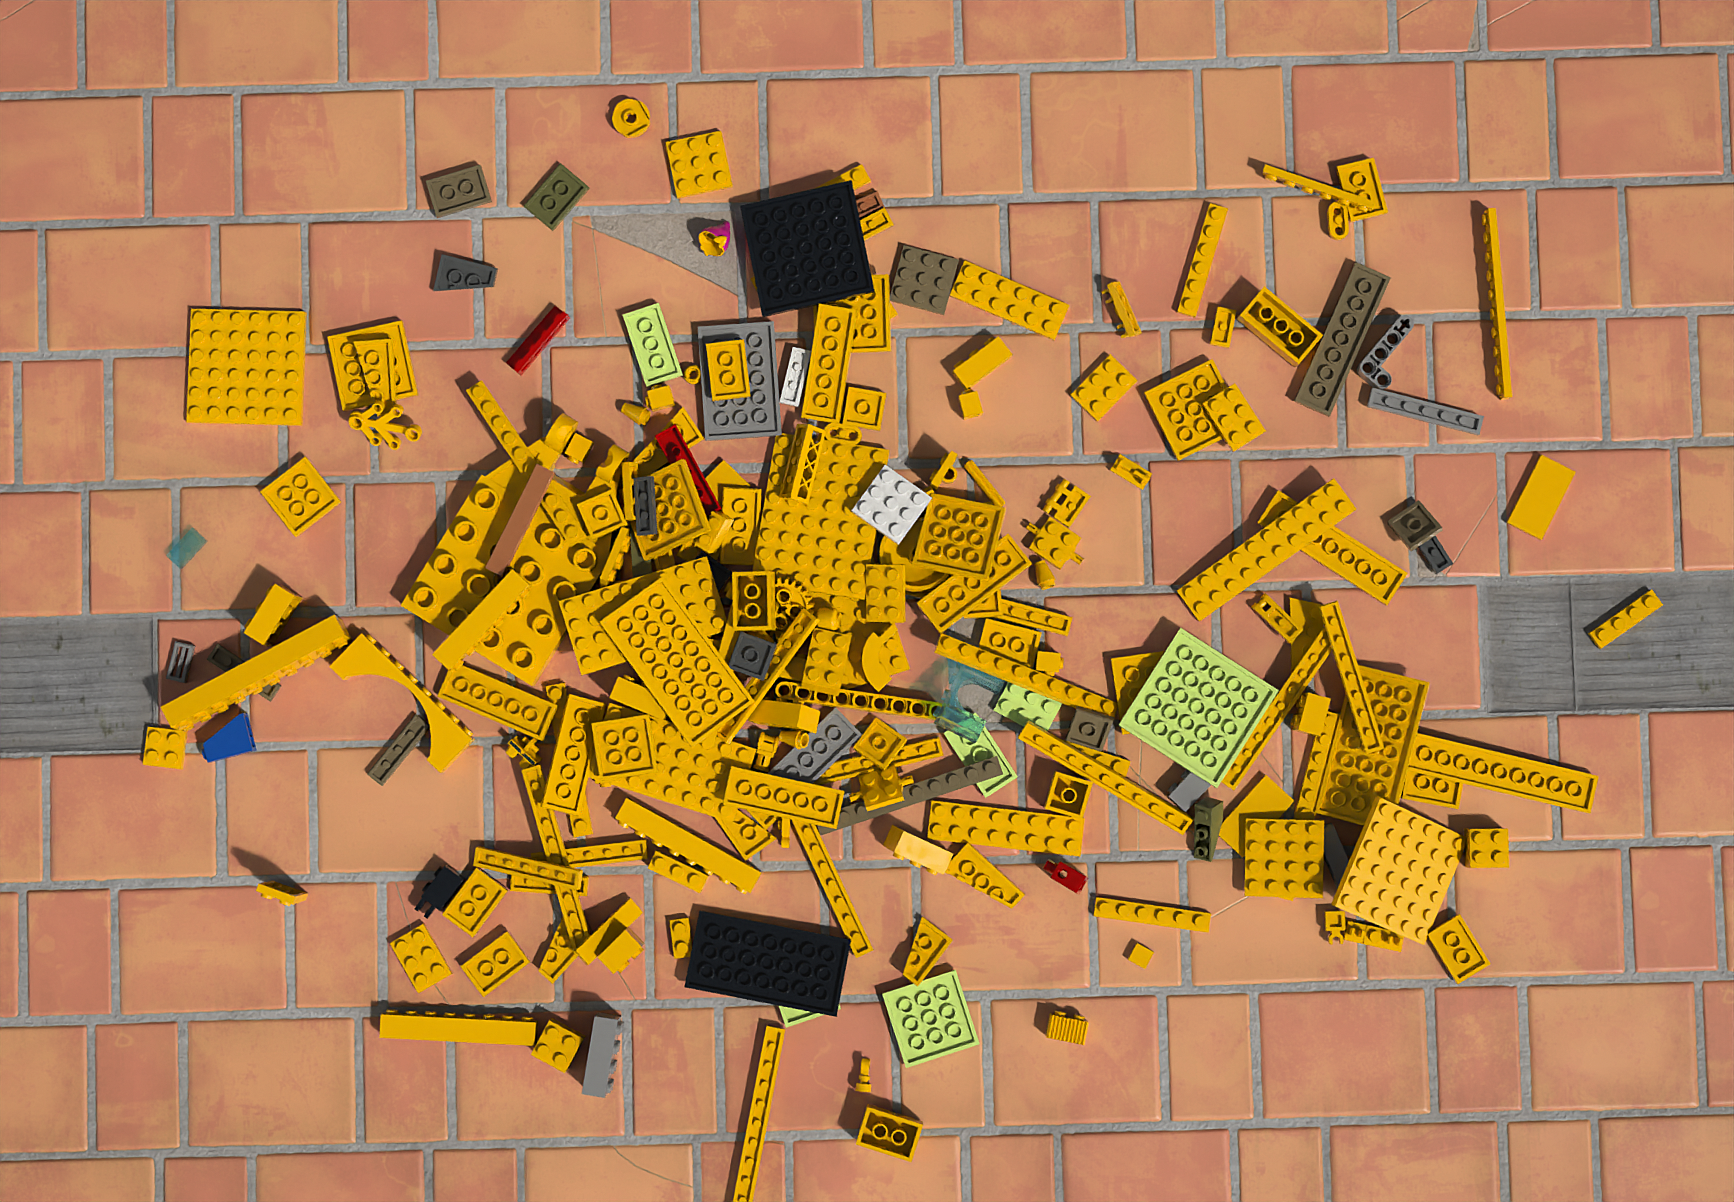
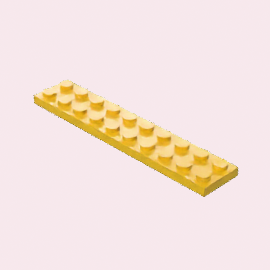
[1176,478,1356,622]
[1408,733,1599,814]

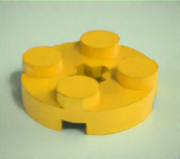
[612,99,650,138]

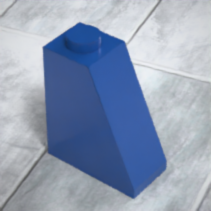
[202,713,257,763]

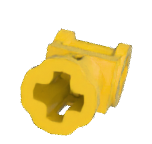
[752,732,779,772]

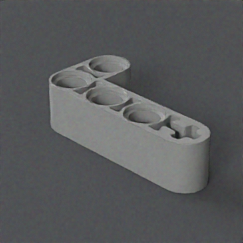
[1356,315,1414,390]
[1324,823,1349,889]

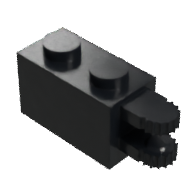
[414,865,466,919]

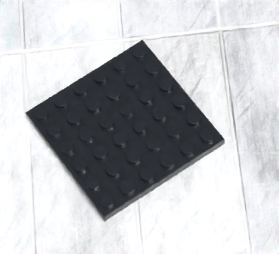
[740,180,875,317]

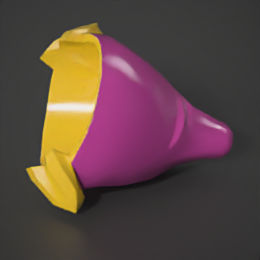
[699,221,730,256]

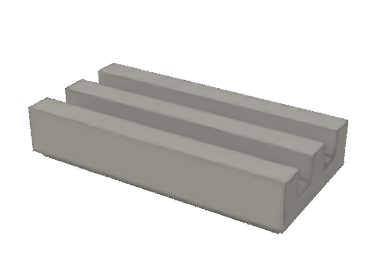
[166,641,196,683]

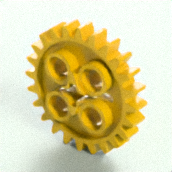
[763,576,815,638]

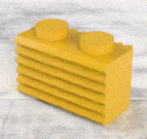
[694,511,734,553]
[1045,1011,1089,1045]

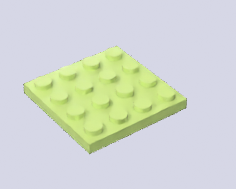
[882,969,980,1068]

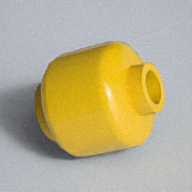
[813,607,842,632]

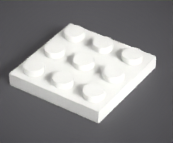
[851,465,932,545]

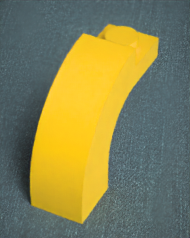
[862,624,898,692]

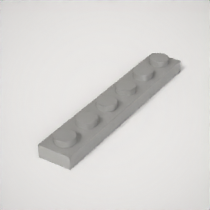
[1367,388,1484,435]

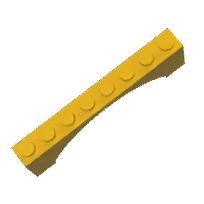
[329,633,475,773]

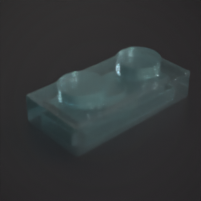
[166,528,208,569]

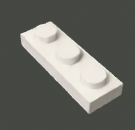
[780,347,811,407]

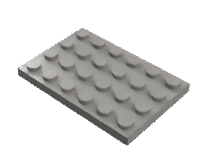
[698,321,782,441]

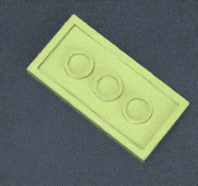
[623,303,683,387]
[944,712,1018,798]

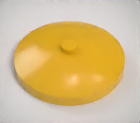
[879,517,951,592]

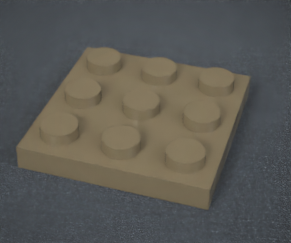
[890,245,959,315]

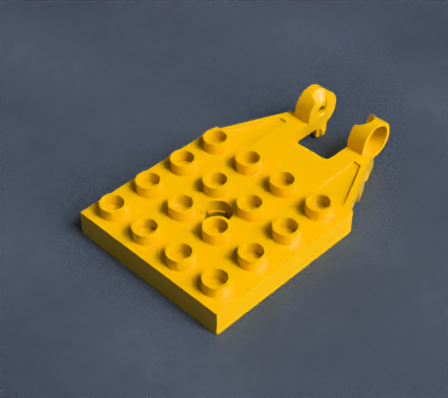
[400,413,629,686]

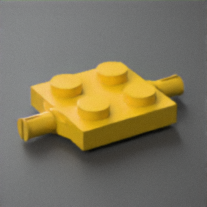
[1026,517,1084,570]
[849,765,914,811]

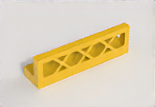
[779,424,826,504]

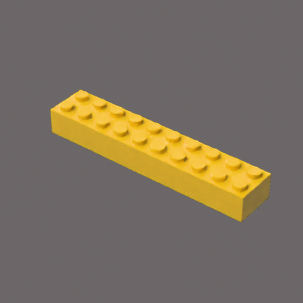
[161,615,352,732]

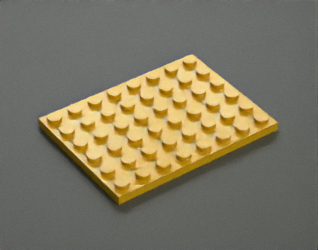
[752,433,890,600]

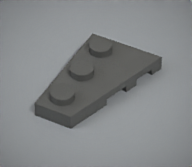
[433,254,498,291]

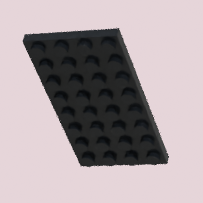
[684,911,851,1017]

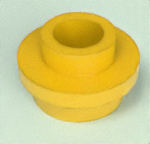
[684,365,701,384]

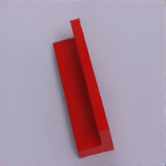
[506,305,570,376]

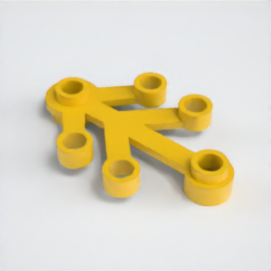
[348,400,422,450]

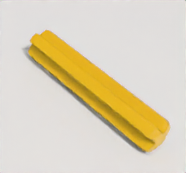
[964,460,1005,507]

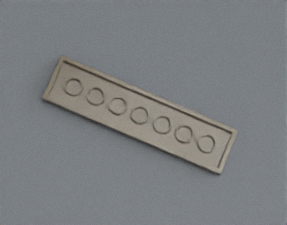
[1294,262,1391,417]

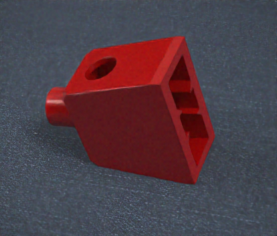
[1043,859,1089,894]

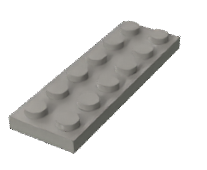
[768,708,862,784]

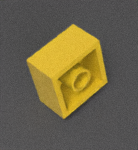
[1291,692,1331,736]
[1044,771,1093,820]
[1464,828,1509,868]
[597,927,645,974]
[531,1018,586,1073]

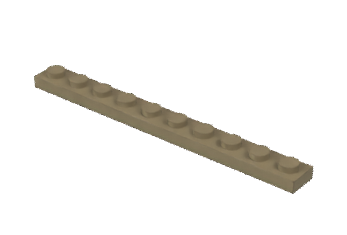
[817,756,1003,835]

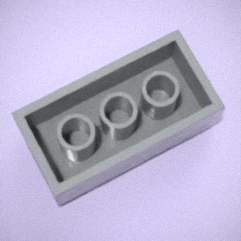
[582,1012,624,1098]

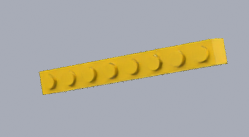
[615,798,762,894]
[379,1009,538,1046]

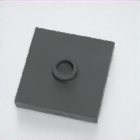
[728,631,777,681]

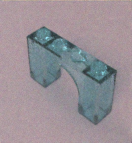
[933,662,1005,743]

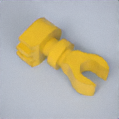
[855,1058,871,1092]

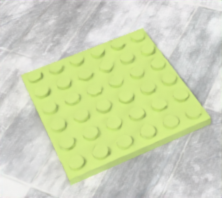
[1118,628,1279,788]

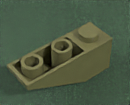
[1194,797,1223,862]

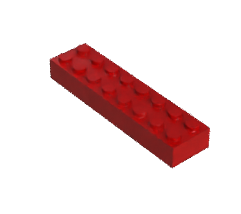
[655,424,722,517]

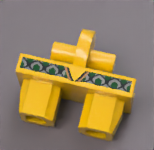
[505,735,543,769]

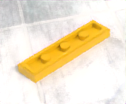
[510,875,589,896]
[574,898,643,965]

